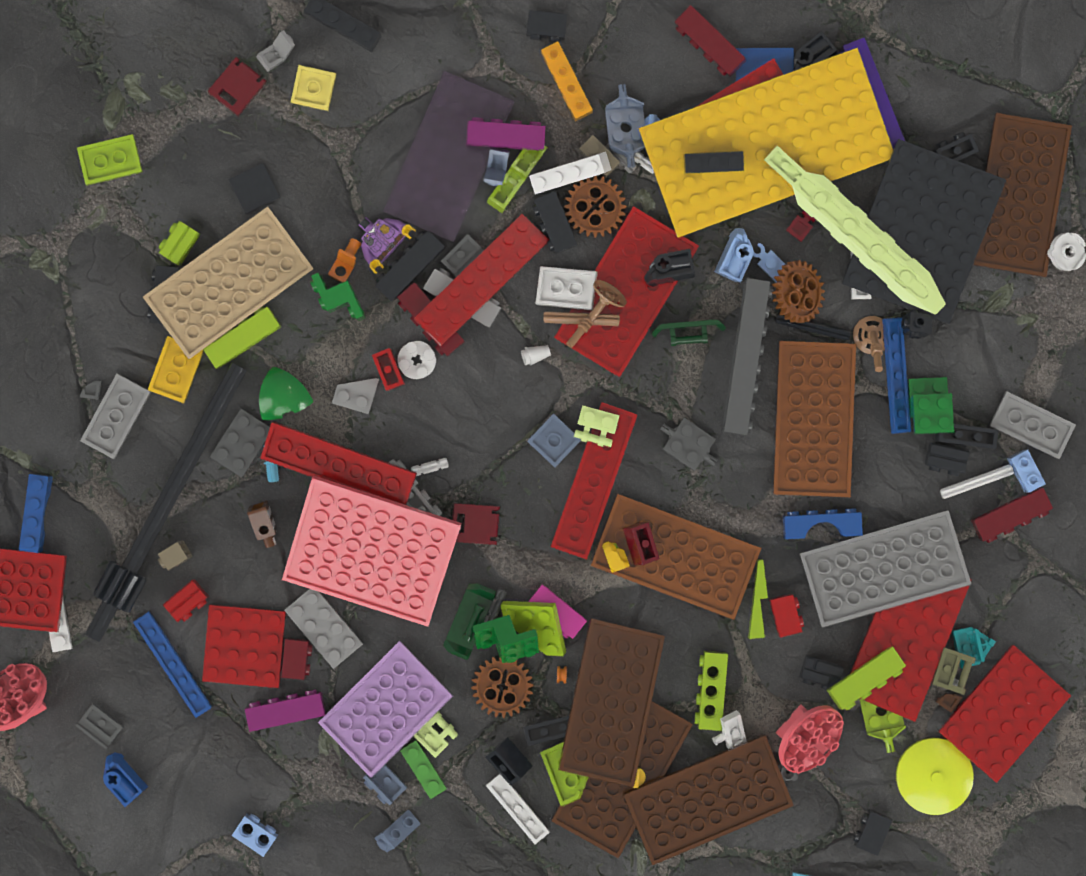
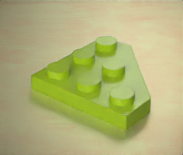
[501,601,566,656]
[540,742,589,806]

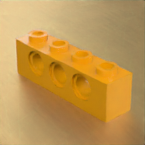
[541,41,593,122]

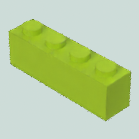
[203,306,282,369]
[827,647,906,711]

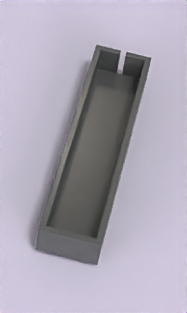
[721,278,773,435]

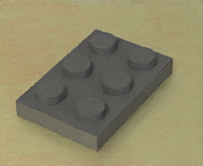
[210,409,270,478]

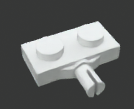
[712,710,747,749]

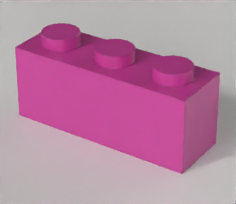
[528,584,587,639]

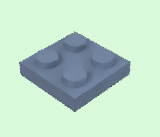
[527,414,581,467]

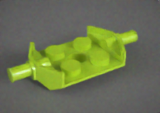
[859,699,906,753]

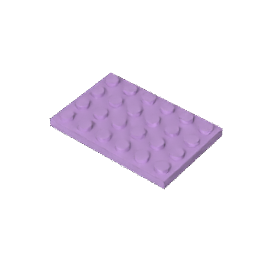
[318,641,453,778]

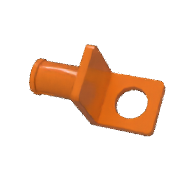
[328,238,361,283]

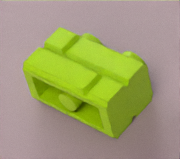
[159,221,201,266]

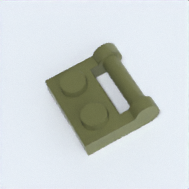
[931,648,976,695]

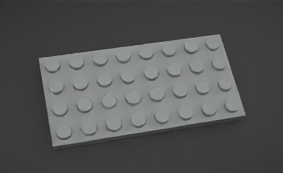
[800,510,971,628]

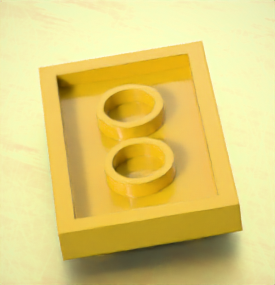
[148,336,204,403]

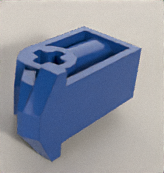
[103,752,148,807]

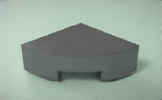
[80,381,102,400]

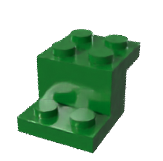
[310,273,366,321]
[908,377,954,434]
[473,615,539,664]

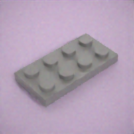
[80,374,151,459]
[989,391,1076,459]
[284,589,363,669]

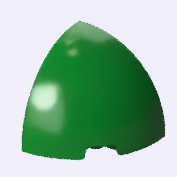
[259,367,313,420]

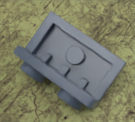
[363,764,407,805]

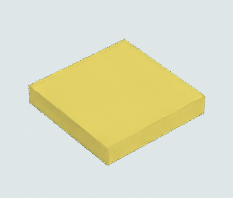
[291,65,336,111]

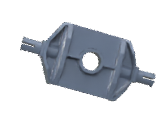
[605,84,645,168]

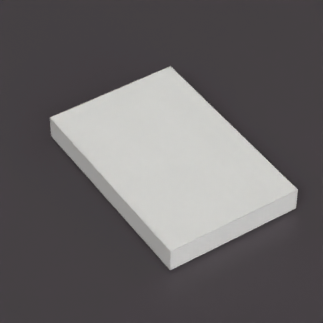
[535,266,597,310]

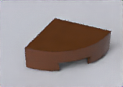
[935,693,963,713]

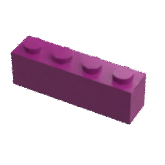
[466,118,546,151]
[245,689,326,732]

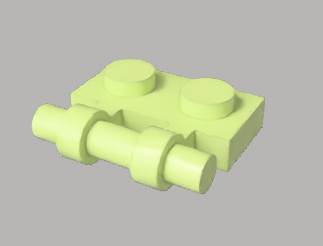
[574,405,619,447]
[414,711,458,758]

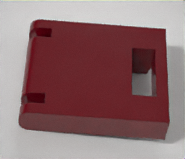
[208,57,267,117]
[452,503,500,545]

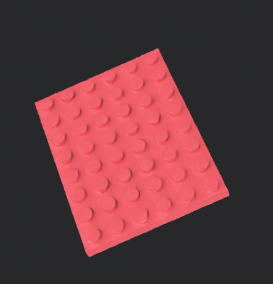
[282,475,462,627]

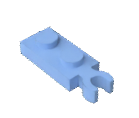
[753,243,786,283]

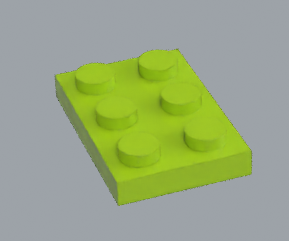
[77,134,143,186]

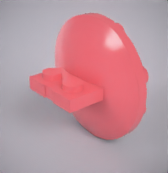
[0,663,47,731]
[776,704,844,774]

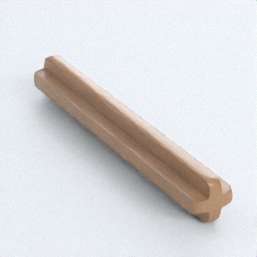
[543,312,620,326]

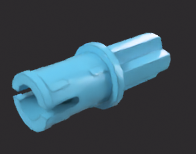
[263,445,279,482]

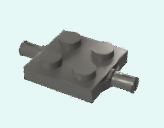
[660,418,718,471]

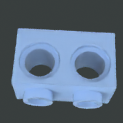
[1007,450,1046,493]
[232,814,278,857]

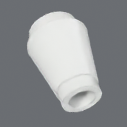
[521,345,551,366]

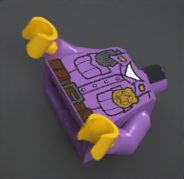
[359,217,416,274]

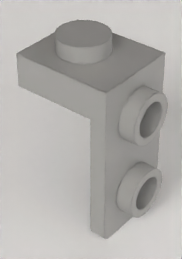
[256,30,295,72]

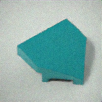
[951,627,996,669]

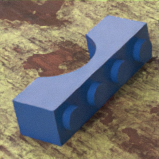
[19,474,53,553]
[783,509,863,539]

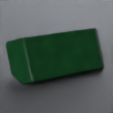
[651,320,726,346]
[443,583,496,660]

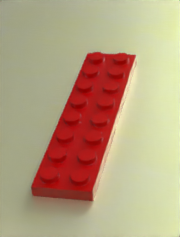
[414,214,549,346]
[551,402,637,560]
[260,422,417,505]

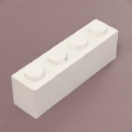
[529,152,611,194]

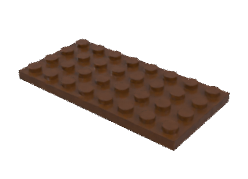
[973,113,1072,277]
[558,618,665,787]
[551,701,693,858]
[623,734,794,866]

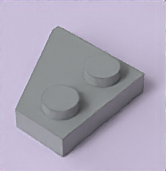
[332,378,379,414]

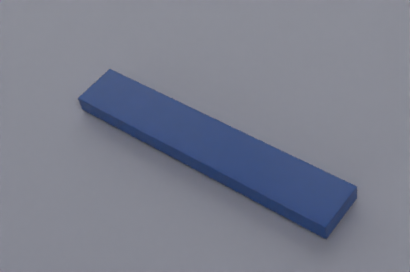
[882,318,911,434]
[133,611,212,718]

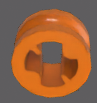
[557,666,567,684]

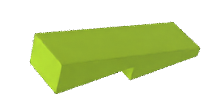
[487,145,548,213]
[748,559,768,639]

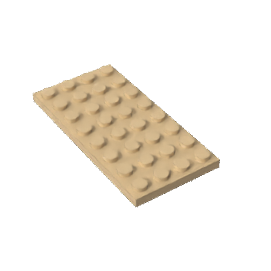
[143,207,313,359]

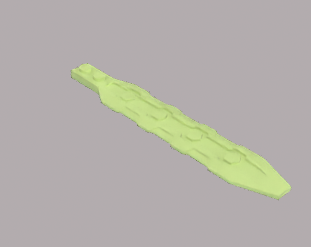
[764,146,946,315]

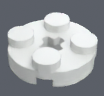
[1047,233,1086,271]
[398,341,436,379]

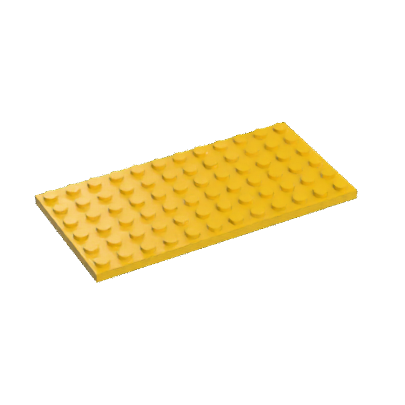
[638,48,893,237]

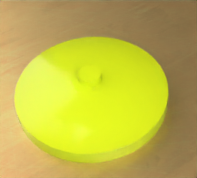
[896,737,974,815]

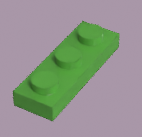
[400,740,447,799]

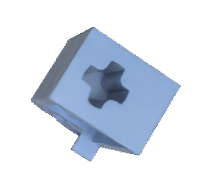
[714,228,754,283]

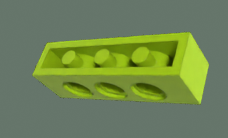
[694,651,728,731]

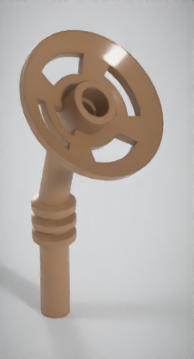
[566,280,627,348]
[853,316,885,372]

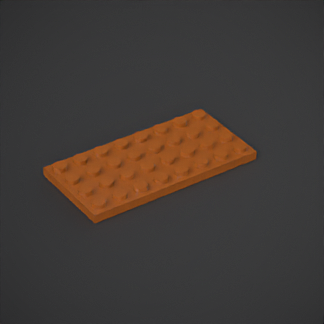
[773,341,856,497]
[591,494,761,620]

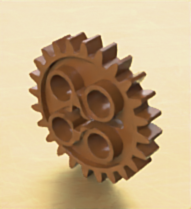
[564,176,627,238]
[772,260,825,323]
[471,656,534,718]

